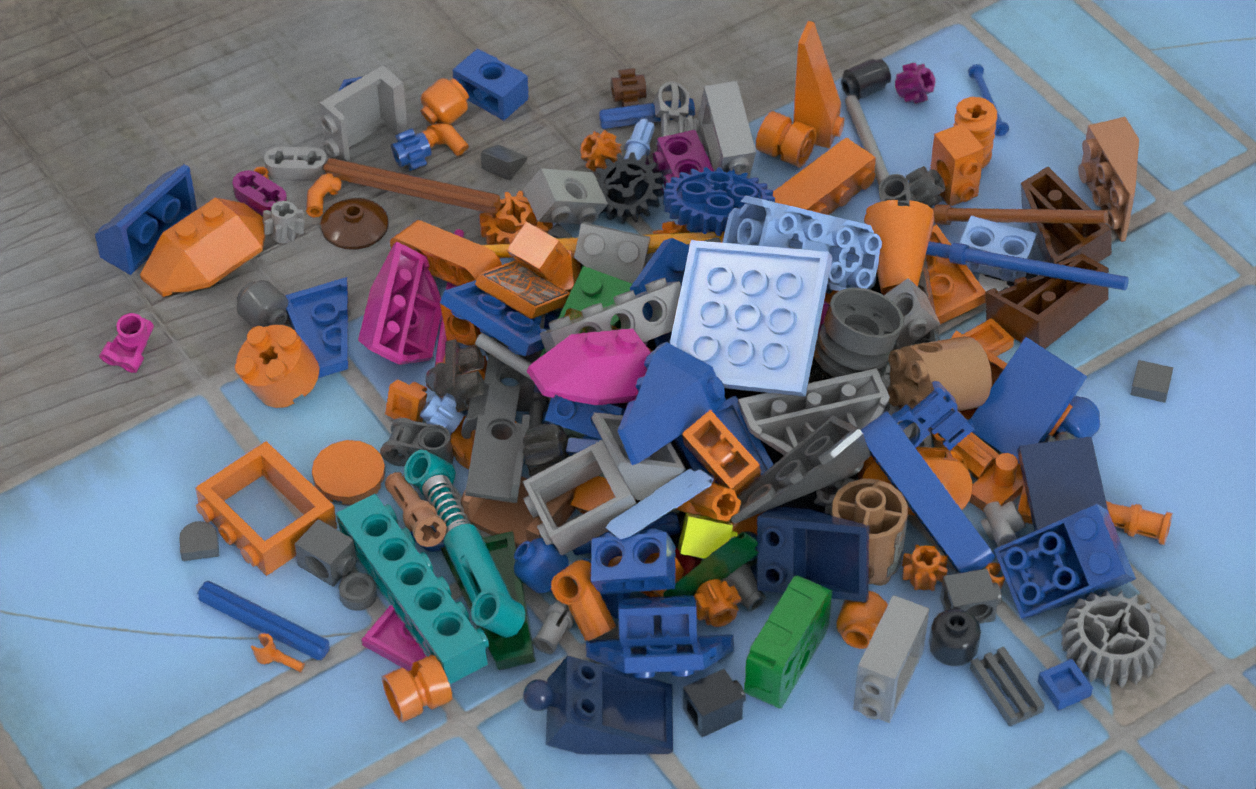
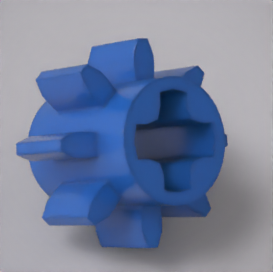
[391,128,432,171]

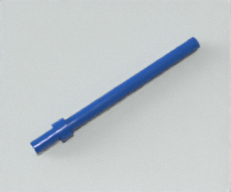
[926,241,1129,291]

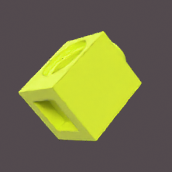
[678,513,738,559]

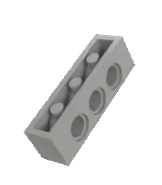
[539,278,681,353]

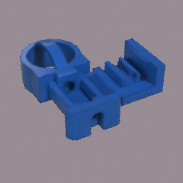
[891,381,975,451]

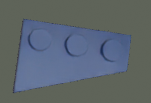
[285,277,348,378]

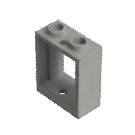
[698,81,756,179]
[523,439,637,555]
[853,595,929,723]

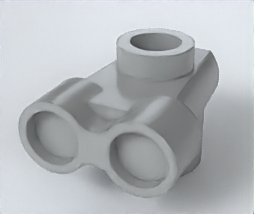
[981,501,1026,547]

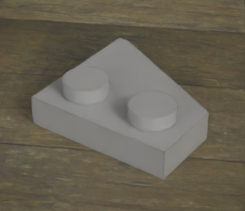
[574,222,651,284]

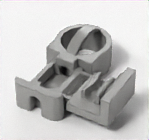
[653,82,705,146]

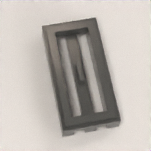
[970,647,1045,727]

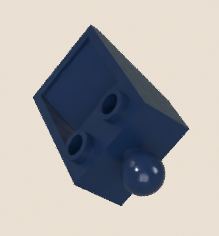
[734,506,869,602]
[523,655,673,755]

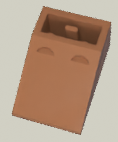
[1078,117,1139,242]

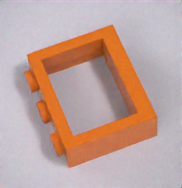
[195,441,337,576]

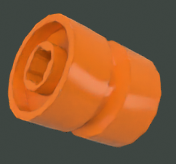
[756,111,817,167]
[381,654,453,723]

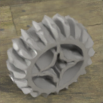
[1061,589,1167,689]

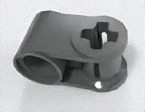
[380,418,454,466]

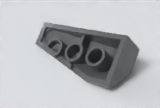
[729,415,871,524]

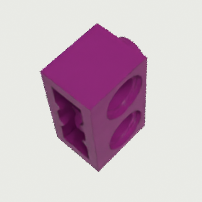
[653,130,714,188]

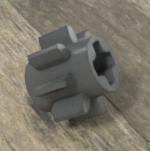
[905,166,945,207]

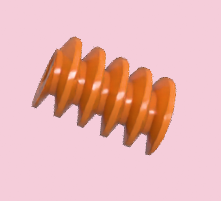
[953,97,997,168]

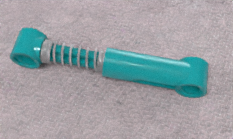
[404,449,525,638]

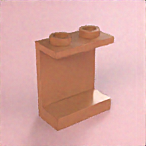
[461,476,576,547]

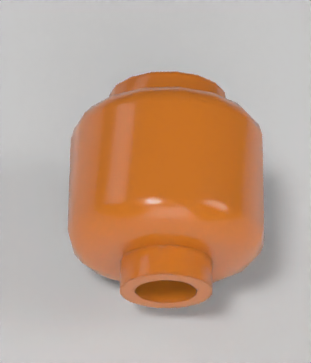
[420,78,469,125]
[836,591,888,649]

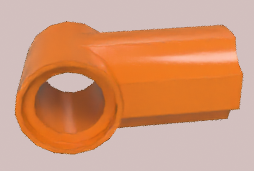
[931,428,999,480]
[675,477,741,521]
[551,560,616,641]

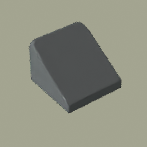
[481,145,527,180]

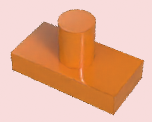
[969,453,1024,512]

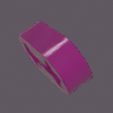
[232,170,287,216]

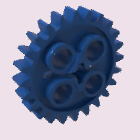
[663,167,775,236]

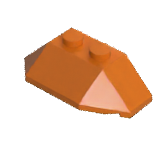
[140,197,265,297]

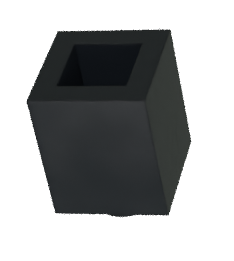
[683,669,746,738]

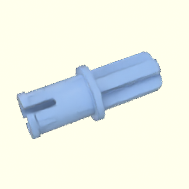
[624,119,655,160]

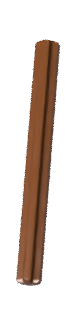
[324,158,502,214]

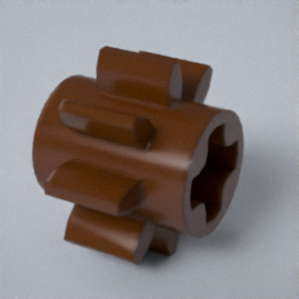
[611,68,647,107]

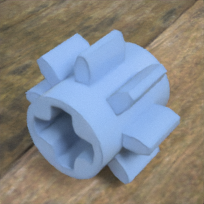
[419,392,465,435]

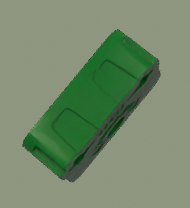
[744,576,832,709]

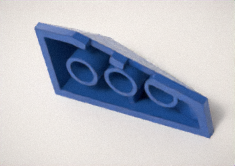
[617,342,726,465]

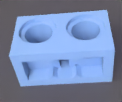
[960,216,1037,282]

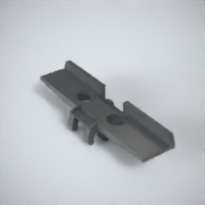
[461,313,549,503]

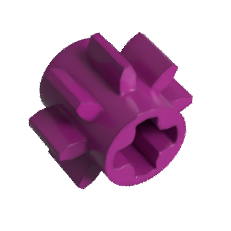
[895,62,935,104]

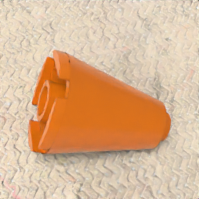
[864,200,934,295]

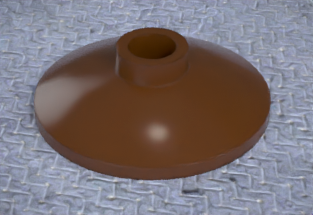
[321,198,388,250]

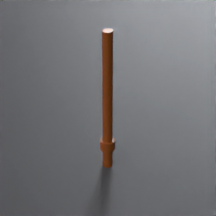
[932,204,1108,225]

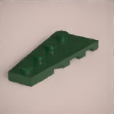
[441,531,536,670]

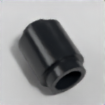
[841,59,891,100]

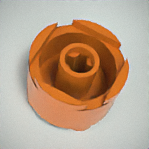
[235,325,320,408]

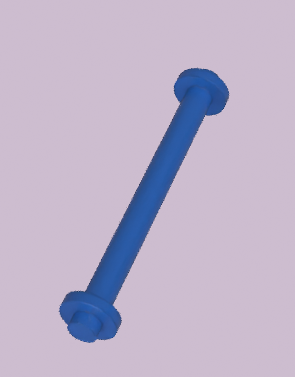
[968,64,1009,136]

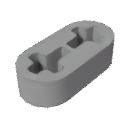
[264,147,327,180]

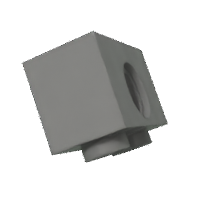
[523,168,608,225]

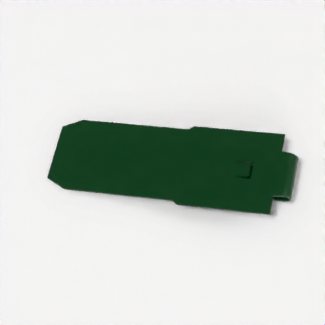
[659,532,759,600]

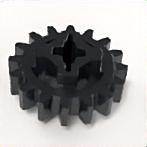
[595,152,664,224]

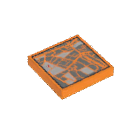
[475,260,570,319]

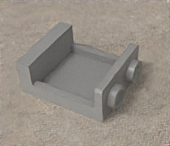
[320,65,408,162]

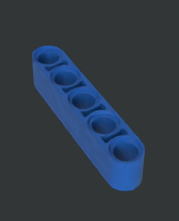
[861,411,996,573]

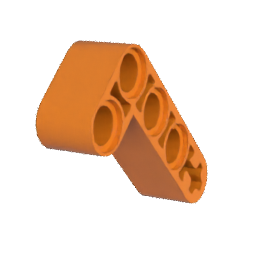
[390,220,502,286]

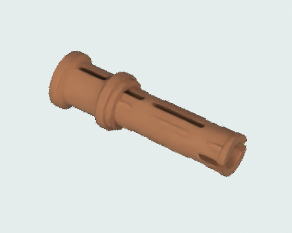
[385,472,447,547]

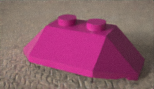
[358,242,442,365]
[527,328,651,405]

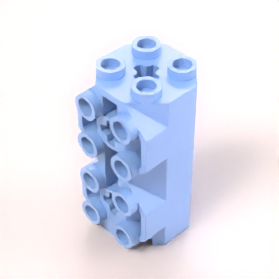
[723,196,882,291]

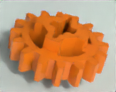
[479,191,553,245]

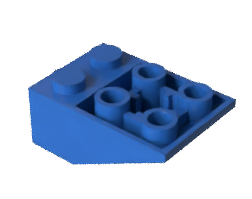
[994,504,1136,619]

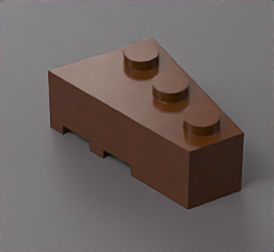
[1021,167,1112,264]
[985,253,1109,349]

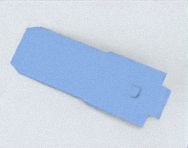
[605,468,714,540]

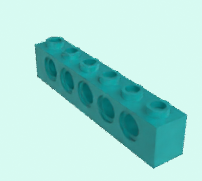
[336,494,489,684]

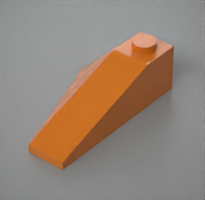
[793,21,845,148]

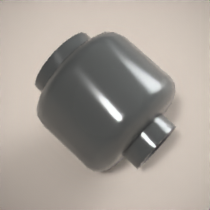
[237,280,289,328]

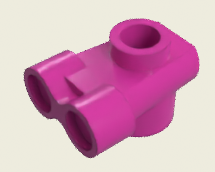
[99,313,154,373]

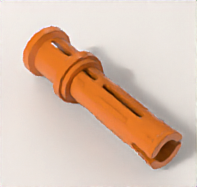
[1106,501,1173,545]

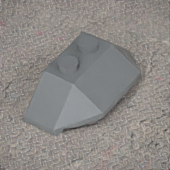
[738,368,890,455]

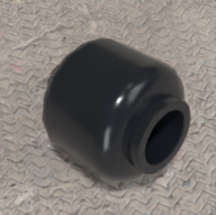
[929,609,981,666]

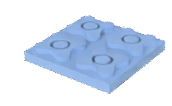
[670,240,832,397]

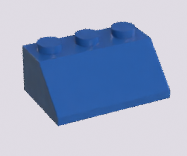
[95,164,197,275]

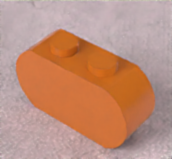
[858,447,972,515]

